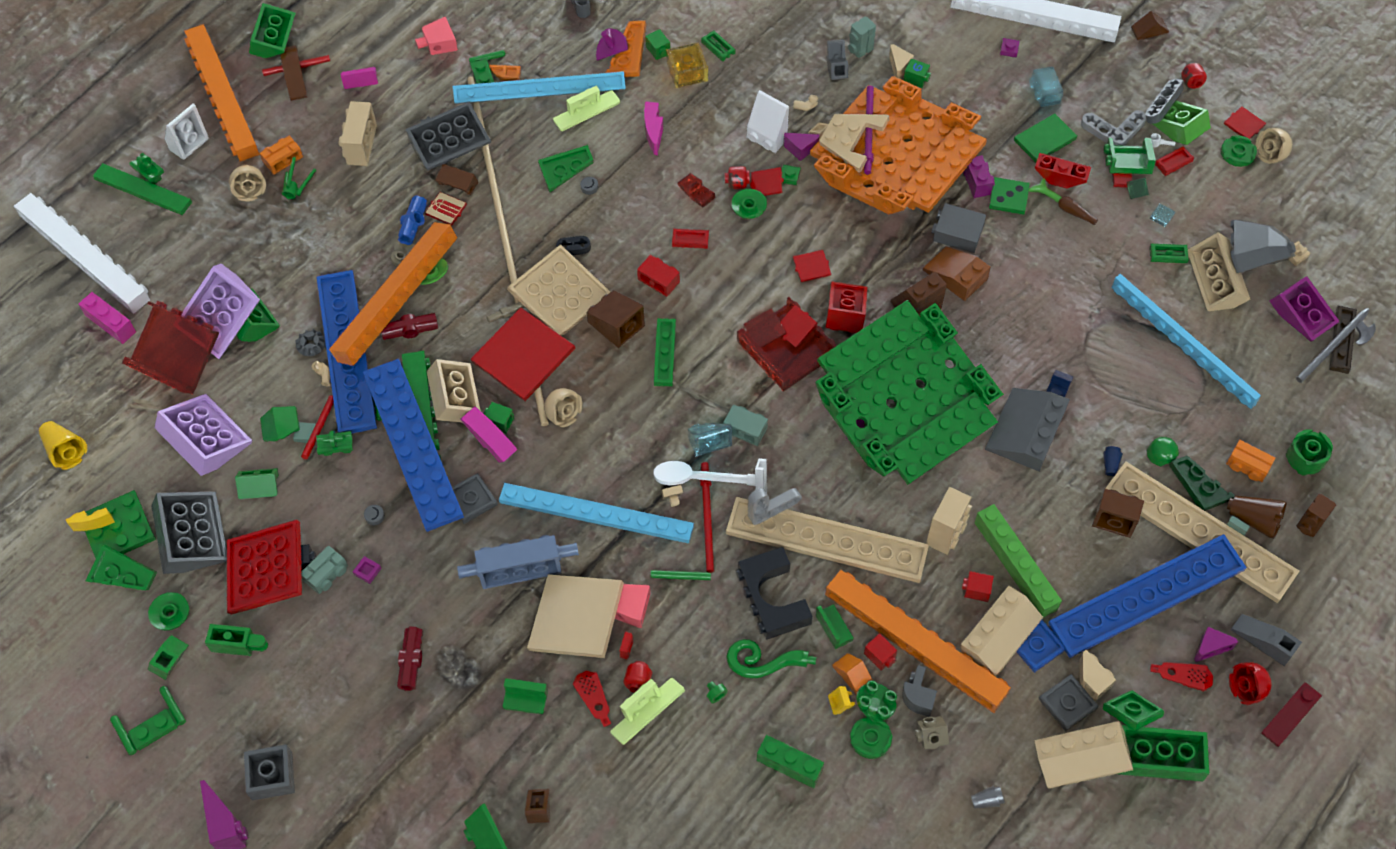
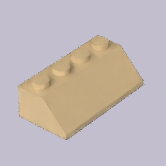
[1188,232,1251,311]
[961,586,1043,677]
[1035,721,1133,789]

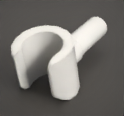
[1151,133,1175,147]

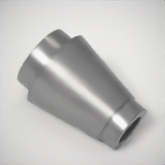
[971,785,1004,809]

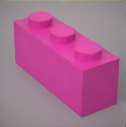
[78,292,136,344]

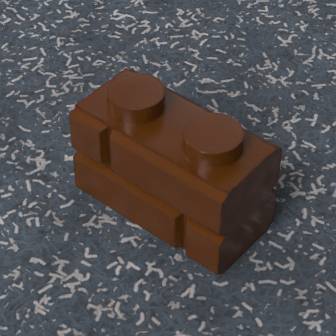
[1296,494,1336,537]

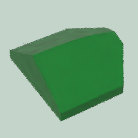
[260,406,300,442]

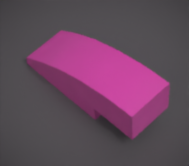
[644,101,663,155]
[460,406,518,463]

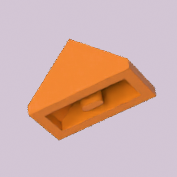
[832,653,872,695]

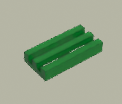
[701,30,736,62]
[1149,243,1189,263]

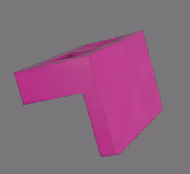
[341,67,378,89]

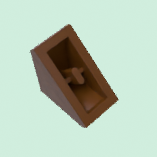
[1131,11,1169,40]
[525,789,550,823]

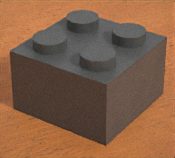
[244,744,295,801]

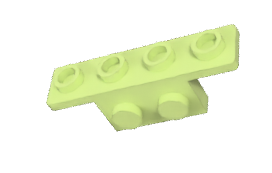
[553,86,620,131]
[610,678,685,745]

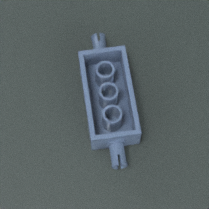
[457,535,579,589]

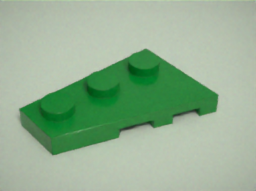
[538,145,594,193]
[85,545,157,591]

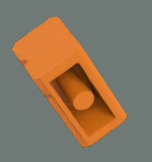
[260,135,303,175]
[1226,439,1276,482]

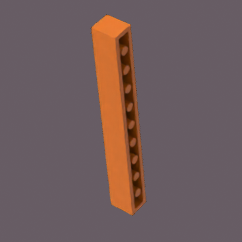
[184,24,260,162]
[329,222,457,366]
[825,570,1011,713]

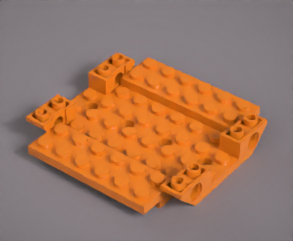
[810,76,987,215]

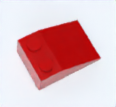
[825,281,867,333]

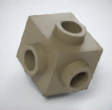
[915,716,949,749]

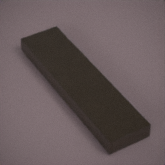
[1329,305,1357,374]

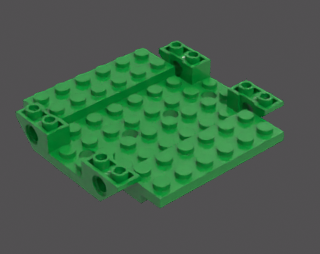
[815,300,1004,485]

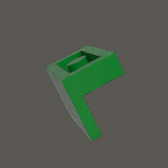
[235,468,279,499]
[815,604,854,650]
[503,678,548,714]

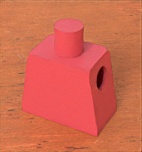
[415,17,458,55]
[615,584,651,629]

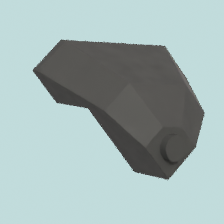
[1231,220,1296,273]

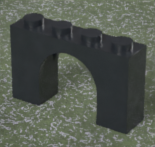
[736,547,813,640]

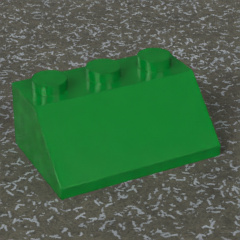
[249,3,296,58]
[237,289,280,342]
[463,803,507,849]

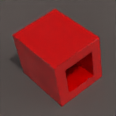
[962,571,994,602]
[864,633,897,671]

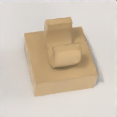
[1288,241,1310,266]
[661,485,683,507]

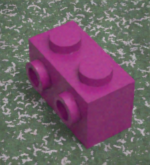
[963,155,995,198]

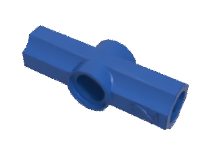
[398,195,427,245]

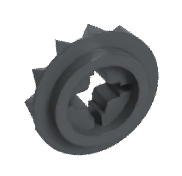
[295,329,326,356]

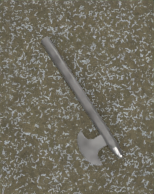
[1296,308,1376,383]

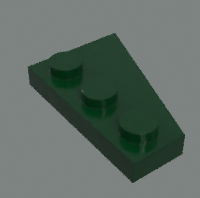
[1169,455,1235,511]

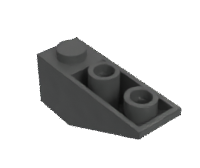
[1231,614,1302,666]

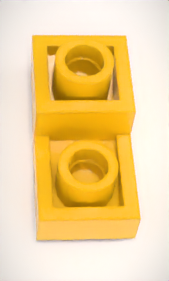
[65,508,115,531]

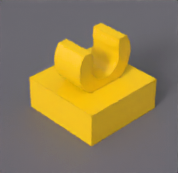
[828,686,855,715]

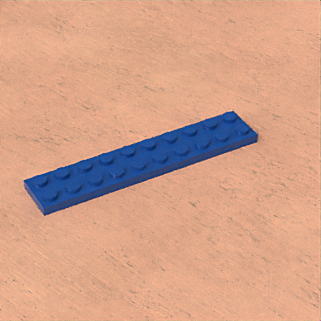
[316,270,377,433]
[363,359,464,532]
[1048,534,1247,658]

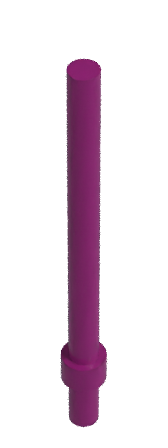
[863,85,874,175]

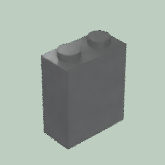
[931,203,987,253]

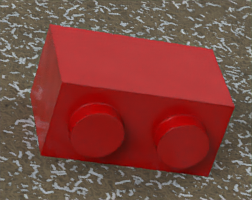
[637,255,680,297]

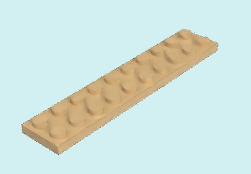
[1105,462,1300,603]
[726,497,929,583]

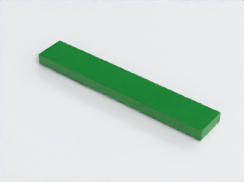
[93,163,192,215]

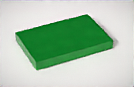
[1014,113,1077,163]

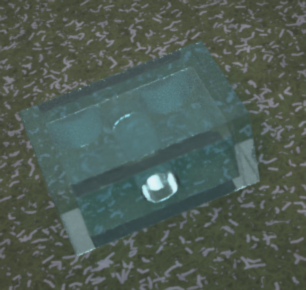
[1030,66,1064,107]

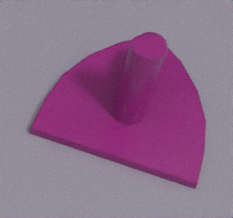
[596,28,628,61]

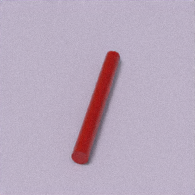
[262,55,331,76]
[301,395,334,459]

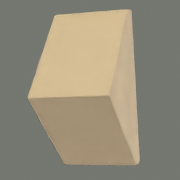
[889,45,914,79]

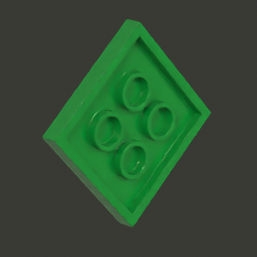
[85,490,156,558]

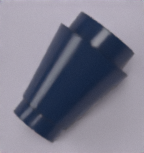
[1103,446,1123,476]

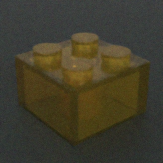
[666,42,708,88]

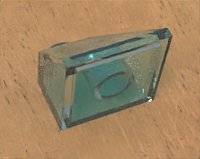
[688,423,732,457]

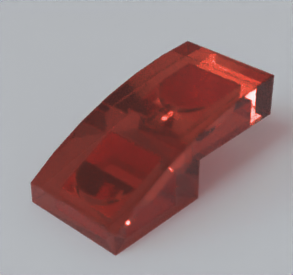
[677,173,716,208]

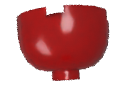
[1229,662,1272,705]

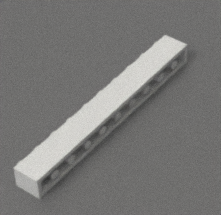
[951,0,1121,43]
[14,193,150,314]

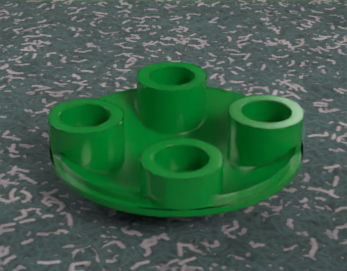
[856,680,897,720]

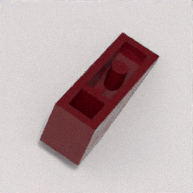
[1261,682,1323,747]

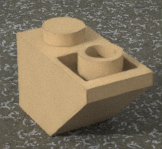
[1079,650,1116,701]

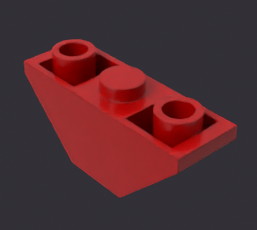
[1035,153,1091,189]

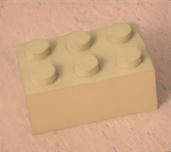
[339,101,377,166]
[427,359,480,423]
[926,487,972,555]

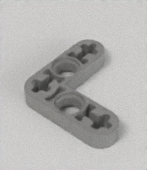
[1081,110,1146,146]
[748,488,802,525]

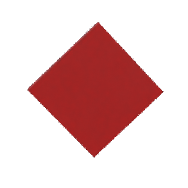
[471,307,576,401]
[227,519,302,615]

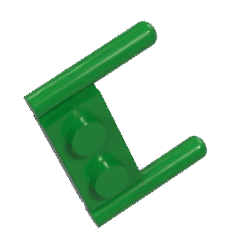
[469,50,506,84]
[110,686,186,755]

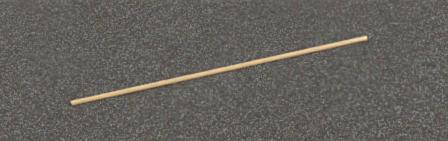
[467,77,549,426]

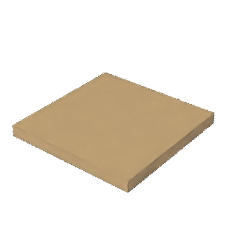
[507,244,610,336]
[527,575,624,658]

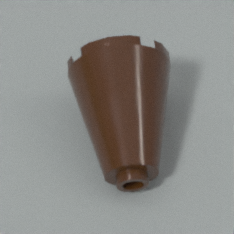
[1227,496,1287,539]

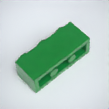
[756,735,824,789]

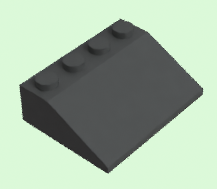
[406,102,491,171]
[985,388,1070,472]
[151,492,227,574]

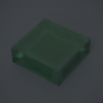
[1127,178,1149,199]

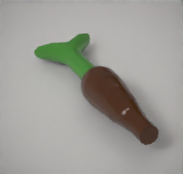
[1029,178,1098,225]

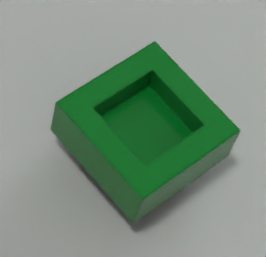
[782,164,801,186]

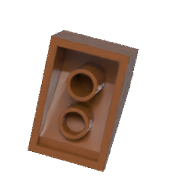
[923,246,991,301]

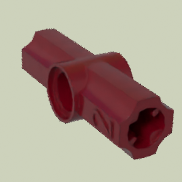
[381,313,438,340]
[397,626,423,691]

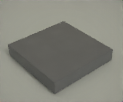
[452,473,498,524]
[1038,674,1099,732]

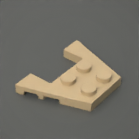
[819,114,890,172]

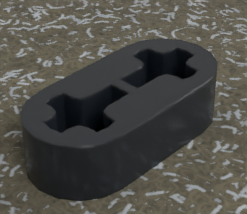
[556,236,591,255]

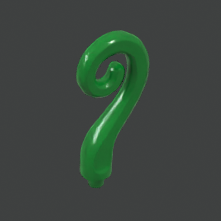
[726,639,817,678]

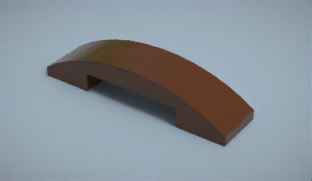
[280,45,307,101]

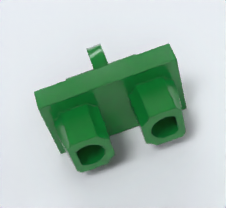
[129,153,164,184]
[316,430,353,456]

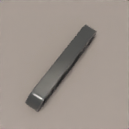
[1145,79,1184,124]

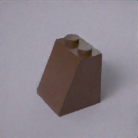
[890,272,947,317]
[587,290,645,348]

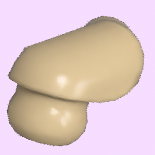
[793,95,818,111]
[312,361,331,386]

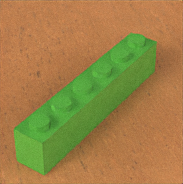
[974,504,1062,618]

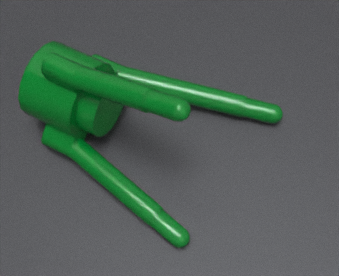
[282,157,316,199]

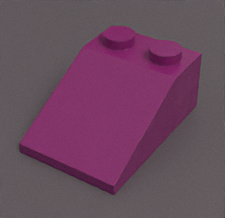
[1269,276,1340,342]
[200,780,249,849]

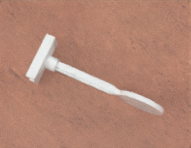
[654,459,767,493]

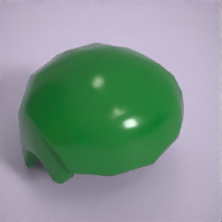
[1146,437,1179,467]

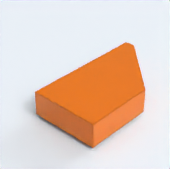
[489,65,521,82]

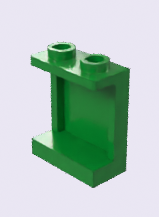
[1104,138,1156,174]

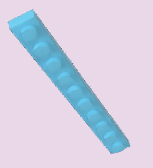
[453,72,626,104]
[1112,274,1261,409]
[499,483,694,544]

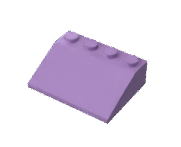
[173,264,260,359]
[155,394,252,476]

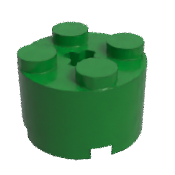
[1286,429,1333,476]

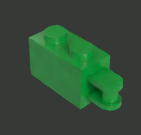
[205,624,268,656]

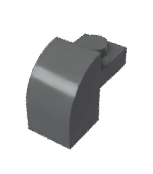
[826,39,848,80]
[902,665,937,717]

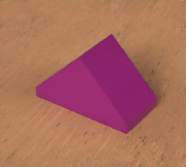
[784,133,819,161]
[1194,627,1238,662]

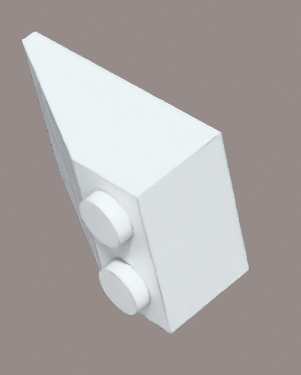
[747,90,789,153]
[165,104,209,160]

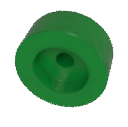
[706,681,728,704]

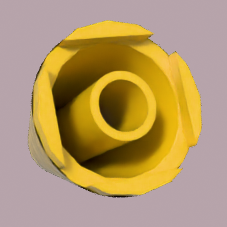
[39,421,87,470]

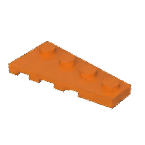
[606,20,646,77]

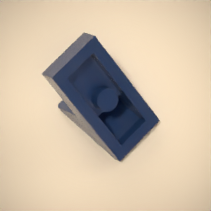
[1046,370,1074,397]

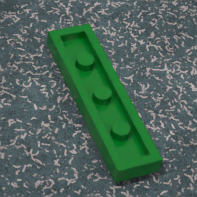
[654,318,676,387]

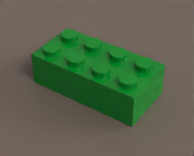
[1118,725,1209,782]

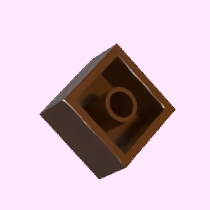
[1092,489,1144,538]

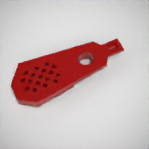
[1150,662,1213,691]
[573,671,611,727]

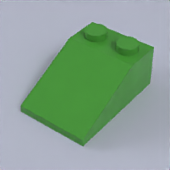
[1153,101,1211,145]

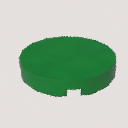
[1220,135,1257,167]
[850,717,892,759]

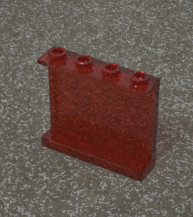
[737,297,837,392]
[122,300,220,394]

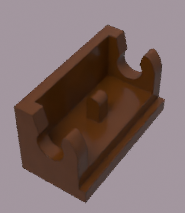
[435,164,478,195]

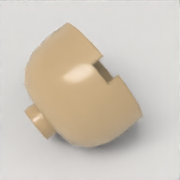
[1255,128,1293,164]
[229,165,266,202]
[544,388,583,427]

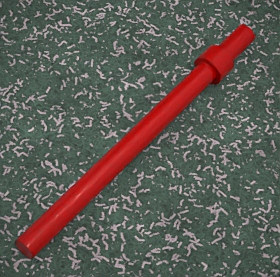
[700,462,714,573]

